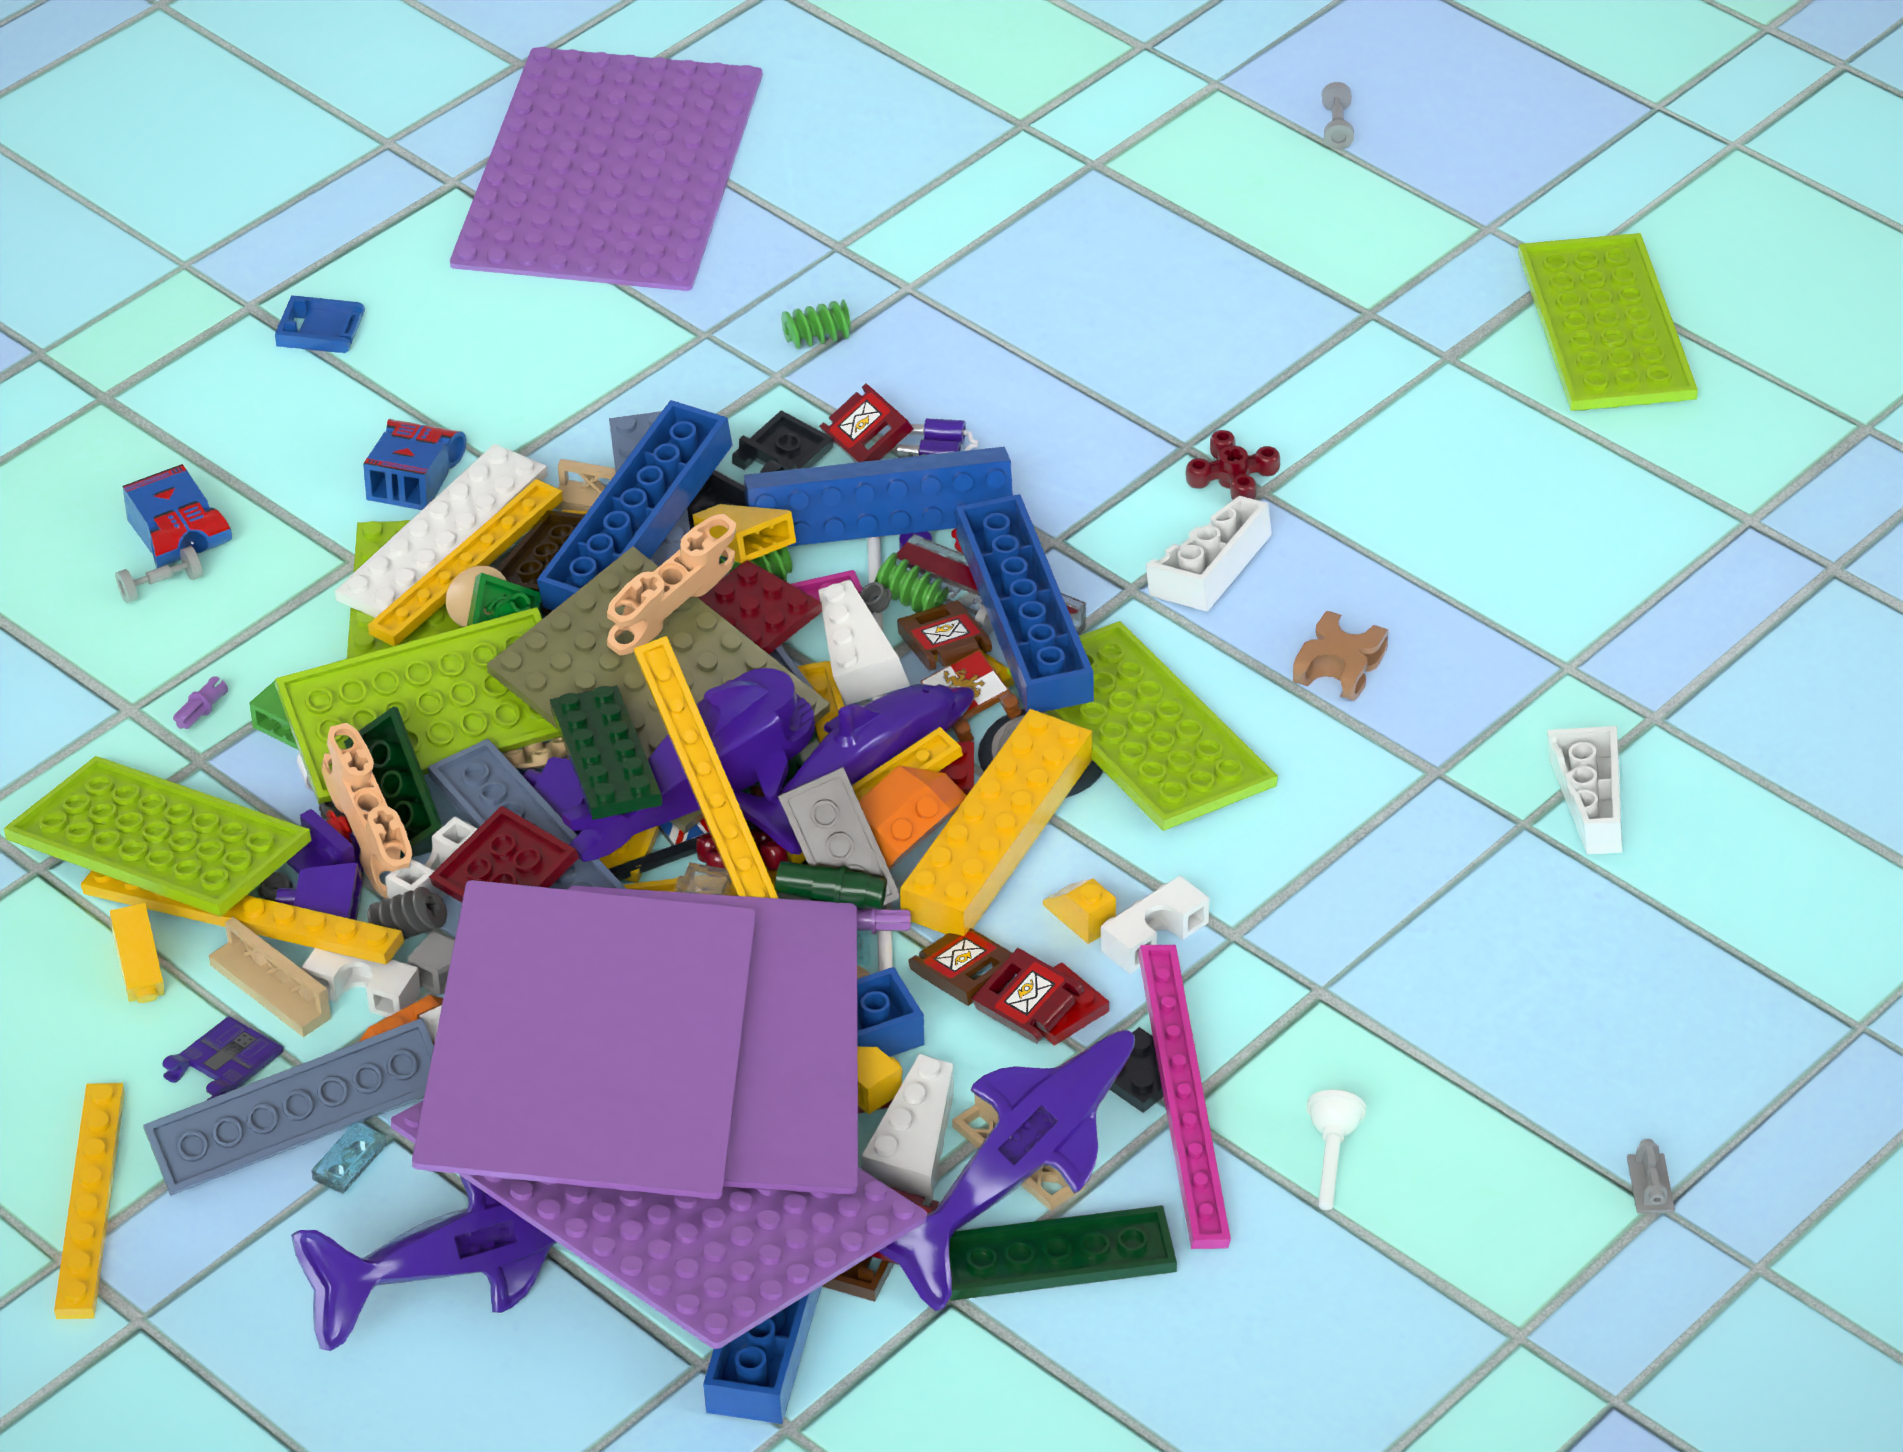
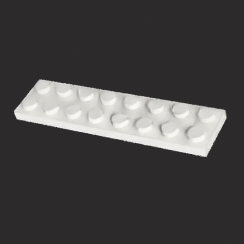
[335,444,548,618]

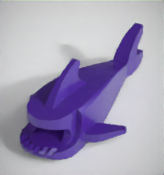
[561,668,815,862]

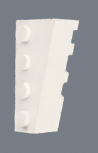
[1547,726,1622,855]

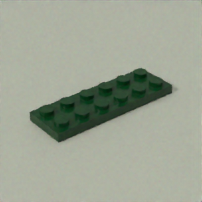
[550,685,662,820]
[949,1205,1177,1301]

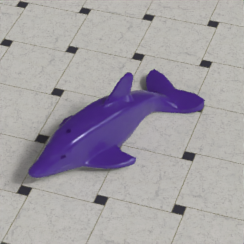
[732,684,975,855]
[878,1030,1135,1311]
[291,1175,557,1351]

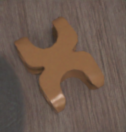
[1293,611,1389,701]

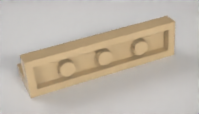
[554,459,616,511]
[209,917,331,1038]
[952,1095,1084,1211]

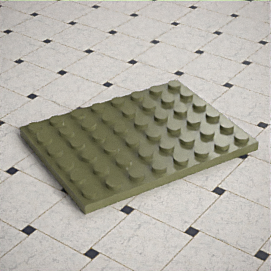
[487,547,830,834]

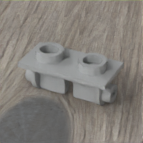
[1627,1139,1675,1213]

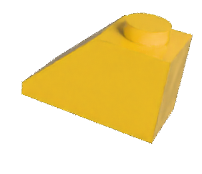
[1043,878,1116,944]
[857,1047,903,1114]

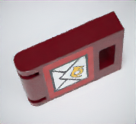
[819,383,914,463]
[971,948,1084,1044]

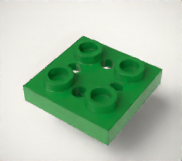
[467,572,541,626]

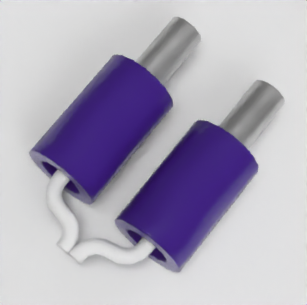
[897,418,978,456]

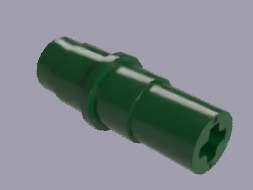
[775,860,887,910]

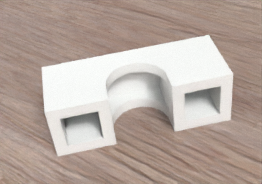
[385,816,477,899]
[1101,876,1209,974]
[301,948,421,1017]

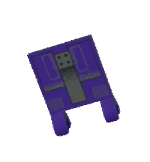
[162,1016,283,1100]

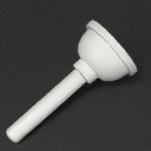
[1307,1089,1366,1211]

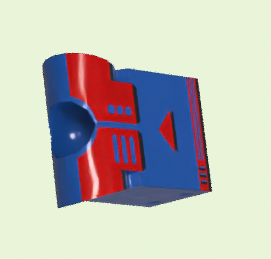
[363,419,467,510]
[122,464,232,568]

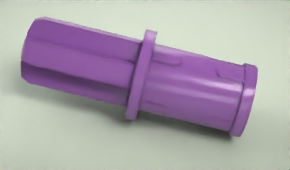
[173,676,228,729]
[857,909,911,934]

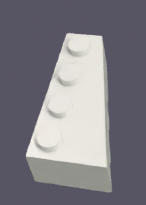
[1145,496,1272,612]
[818,580,910,706]
[861,1054,954,1206]

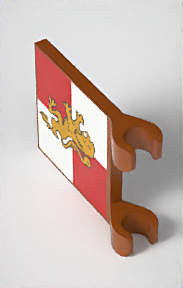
[920,649,1022,742]

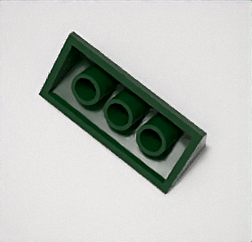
[344,706,443,859]

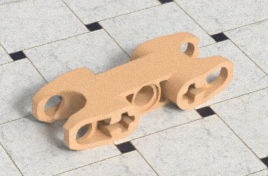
[607,514,736,656]
[321,723,412,898]

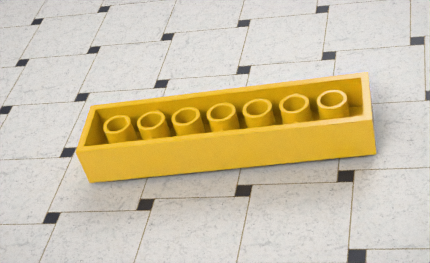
[900,709,1092,936]

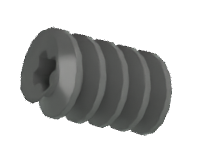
[367,886,447,940]

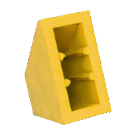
[693,504,796,564]
[110,903,165,1003]

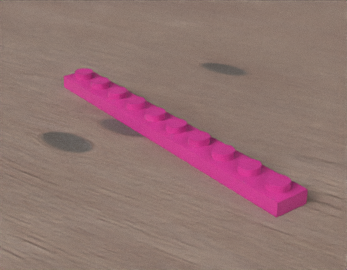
[1138,945,1231,1249]

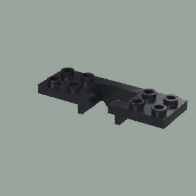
[687,410,833,530]

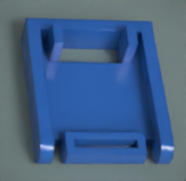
[275,295,365,353]

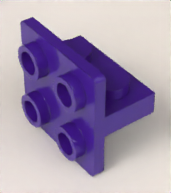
[286,809,364,874]

